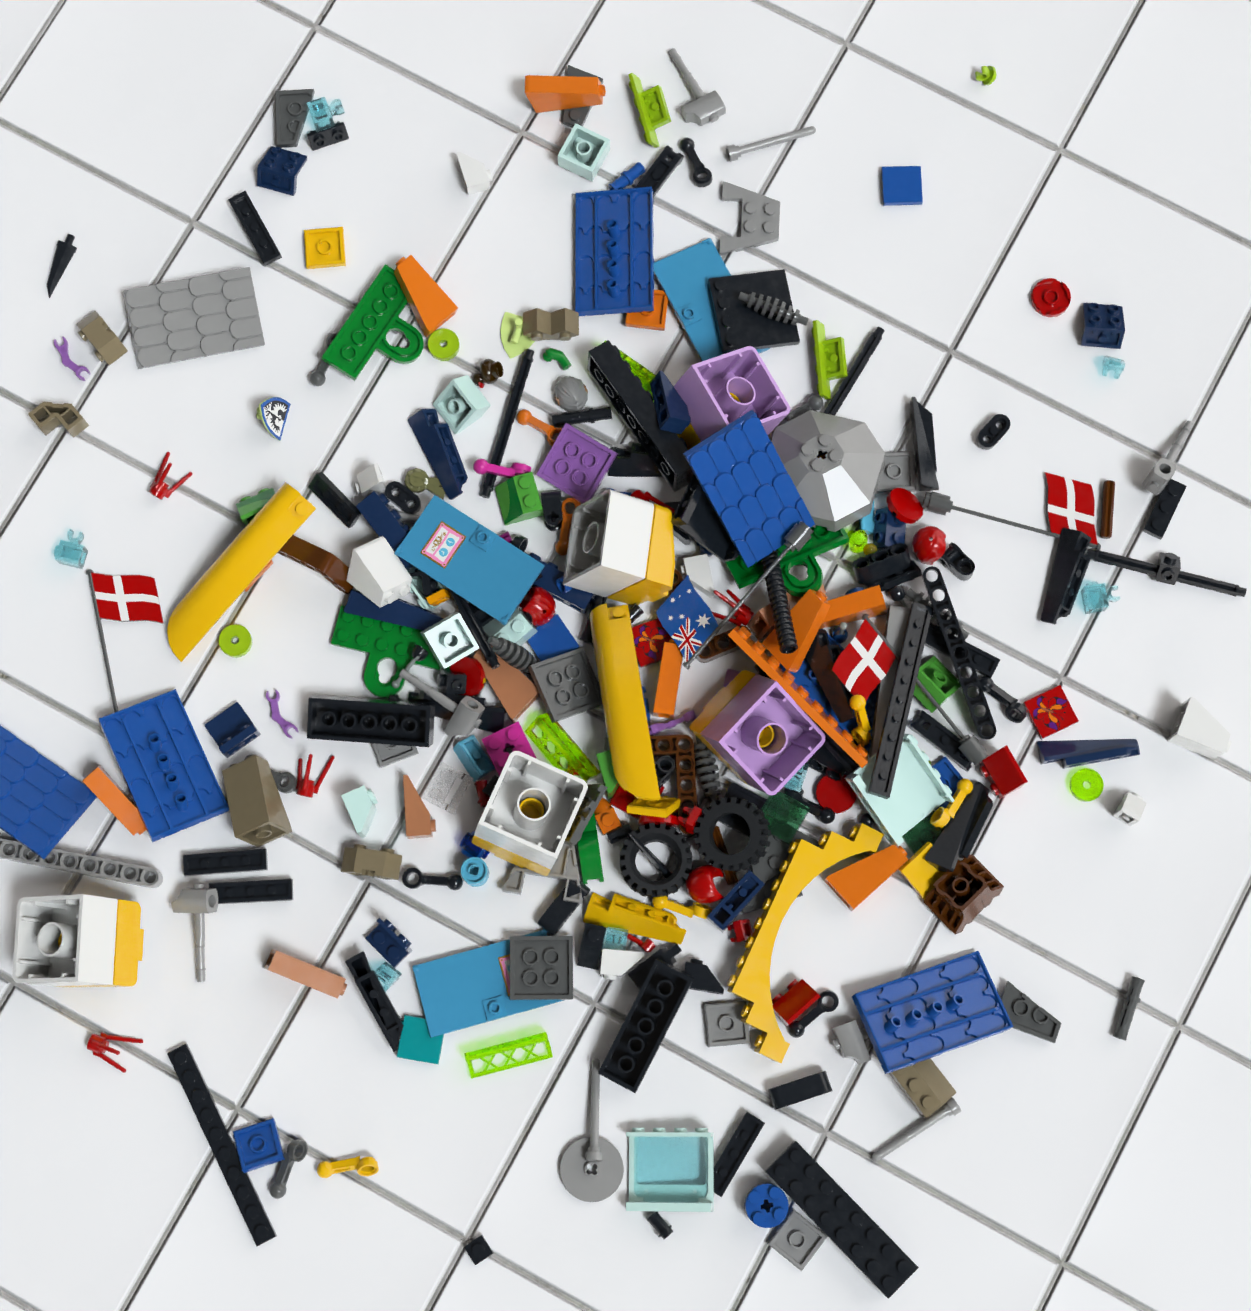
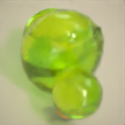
[846,530,877,555]

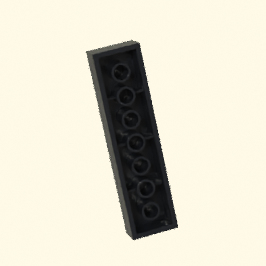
[587,340,694,492]
[765,1141,919,1299]

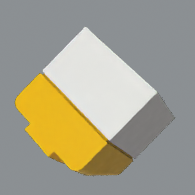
[563,489,675,605]
[472,751,588,876]
[12,894,144,987]

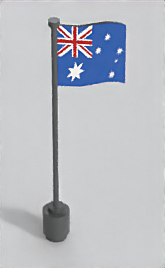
[656,521,813,670]

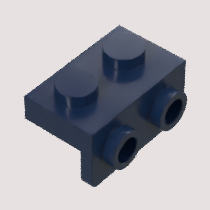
[873,507,906,549]

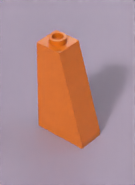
[525,75,606,113]
[394,255,458,338]
[819,585,887,629]
[762,589,831,673]
[653,639,683,719]
[83,765,146,836]
[824,845,909,911]

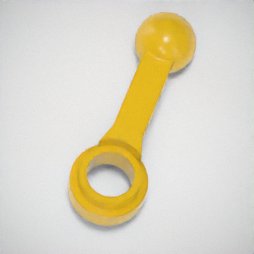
[849,695,871,747]
[930,778,973,828]
[652,896,712,919]
[317,1156,379,1178]

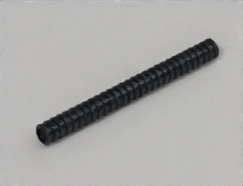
[761,549,798,654]

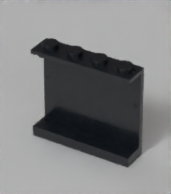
[671,474,739,562]

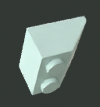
[433,375,491,434]
[482,607,538,646]
[341,785,378,838]

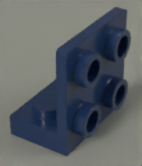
[257,146,307,196]
[1081,303,1125,349]
[205,702,261,758]
[365,918,413,968]

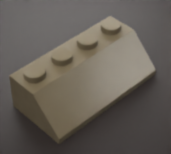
[871,1048,957,1118]

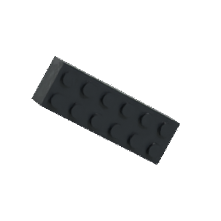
[307,695,435,747]
[598,958,695,1093]

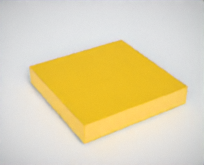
[304,227,346,269]
[627,796,680,818]
[898,842,945,900]

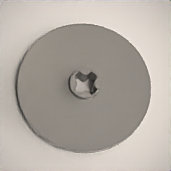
[560,1137,624,1202]

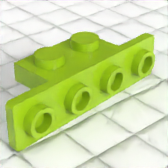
[628,73,671,148]
[811,320,848,400]

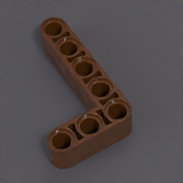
[278,535,354,595]
[668,569,751,663]
[650,734,697,837]

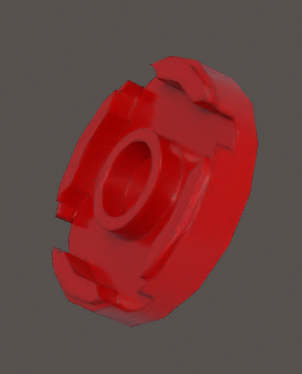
[1031,278,1071,317]
[886,488,923,524]
[450,657,485,697]
[815,775,857,814]
[638,815,679,827]

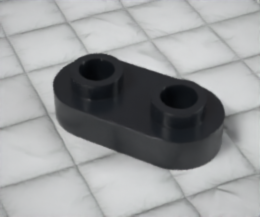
[977,414,1010,450]
[385,481,421,514]

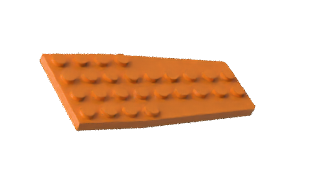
[728,626,868,768]

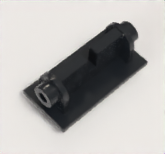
[307,121,349,151]

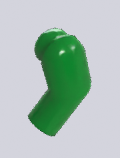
[543,348,571,370]

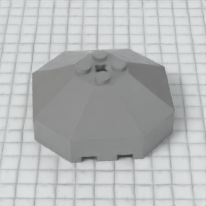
[771,410,885,532]

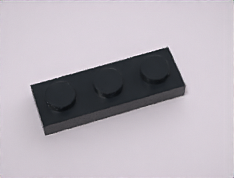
[308,471,361,528]
[1143,479,1187,540]

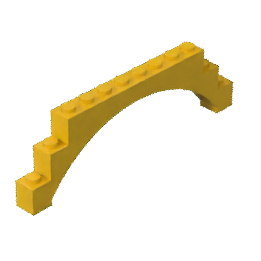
[727,823,884,1063]

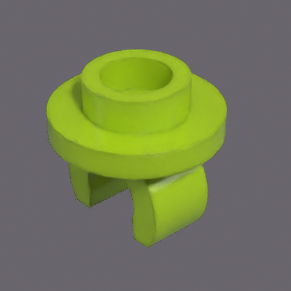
[975,66,997,85]

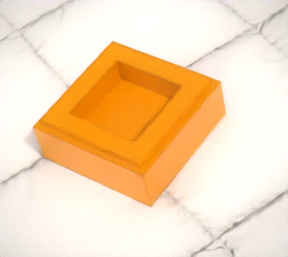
[426,589,451,606]

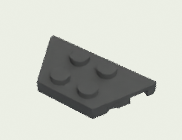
[751,822,820,884]

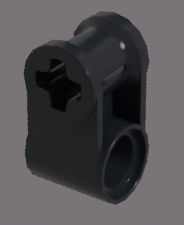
[541,491,563,531]
[939,542,975,581]
[655,756,675,790]

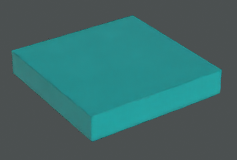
[397,1015,444,1065]

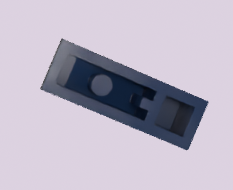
[650,371,691,434]
[707,870,765,933]

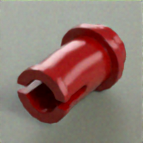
[474,780,490,807]

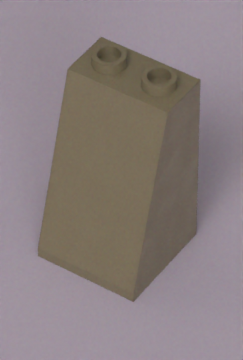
[222,755,292,847]

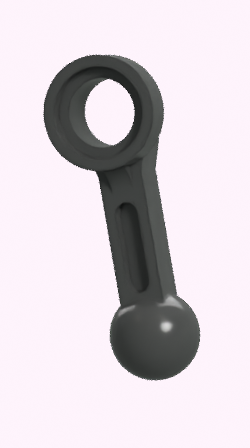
[310,333,338,386]
[775,395,823,428]
[244,754,297,794]
[269,1139,308,1199]

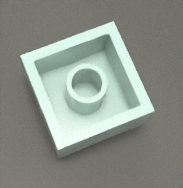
[557,123,610,182]
[420,612,479,669]

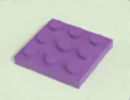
[536,423,618,503]

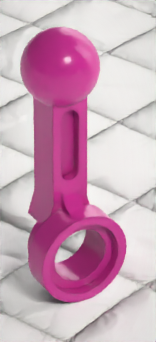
[473,458,531,478]

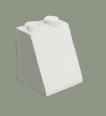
[346,536,412,607]
[1168,697,1231,760]

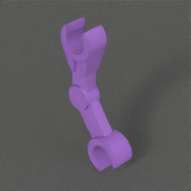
[54,337,90,381]
[266,690,299,739]
[649,710,697,736]

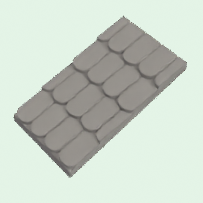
[123,267,265,369]

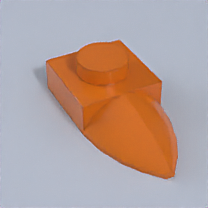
[594,797,622,835]

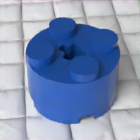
[744,1183,789,1228]

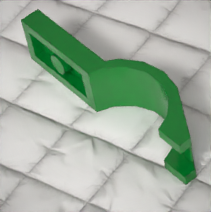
[578,813,604,884]

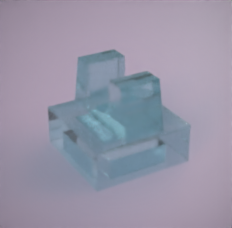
[1102,356,1125,379]
[605,927,628,951]
[375,961,402,991]

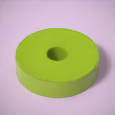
[428,328,460,361]
[219,624,252,658]

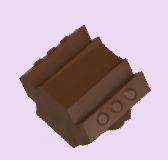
[924,854,1004,935]

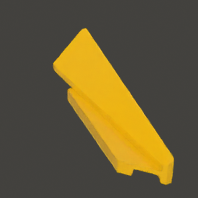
[583,892,686,945]

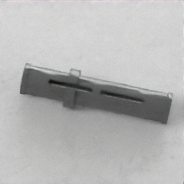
[1113,976,1145,1041]

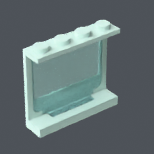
[626,1128,714,1212]

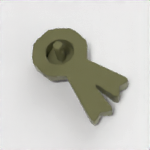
[404,468,446,500]

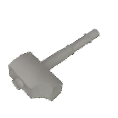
[668,48,726,126]
[1142,421,1194,495]
[399,669,485,738]
[171,884,218,982]
[832,1020,871,1064]

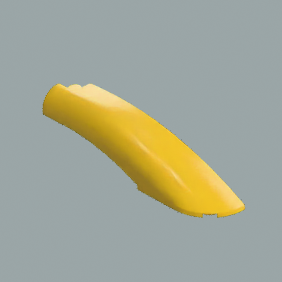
[167,482,316,662]
[589,603,661,801]

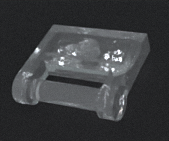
[422,762,474,815]

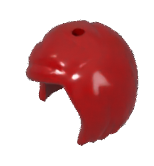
[911,526,946,565]
[518,586,556,626]
[686,865,724,904]

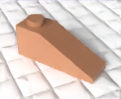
[403,775,436,839]

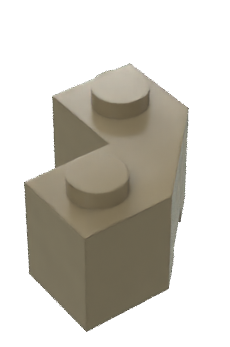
[523,308,579,341]
[76,311,128,365]
[28,402,89,438]
[341,844,402,880]

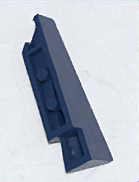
[408,409,468,500]
[344,590,444,631]
[1037,739,1140,769]

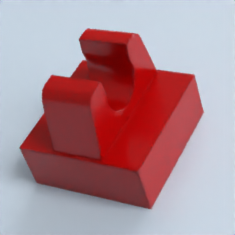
[678,806,702,834]
[728,919,753,942]

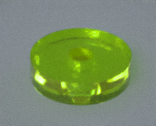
[1069,768,1104,802]

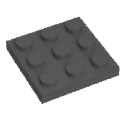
[528,647,603,723]
[510,936,573,1000]

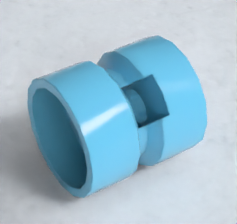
[461,857,489,887]

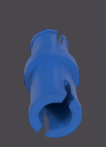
[608,162,646,190]

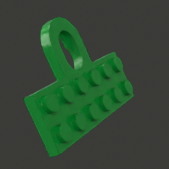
[321,264,424,381]
[724,525,849,597]
[331,605,451,698]

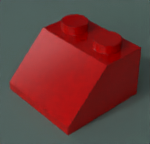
[979,745,1028,799]
[772,979,821,1027]

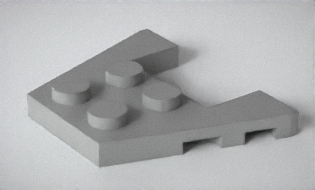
[719,181,780,256]
[502,843,583,904]

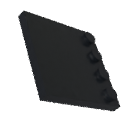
[708,269,800,354]

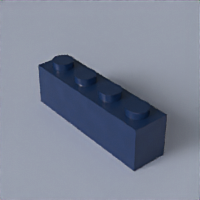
[356,491,413,570]
[528,553,595,614]

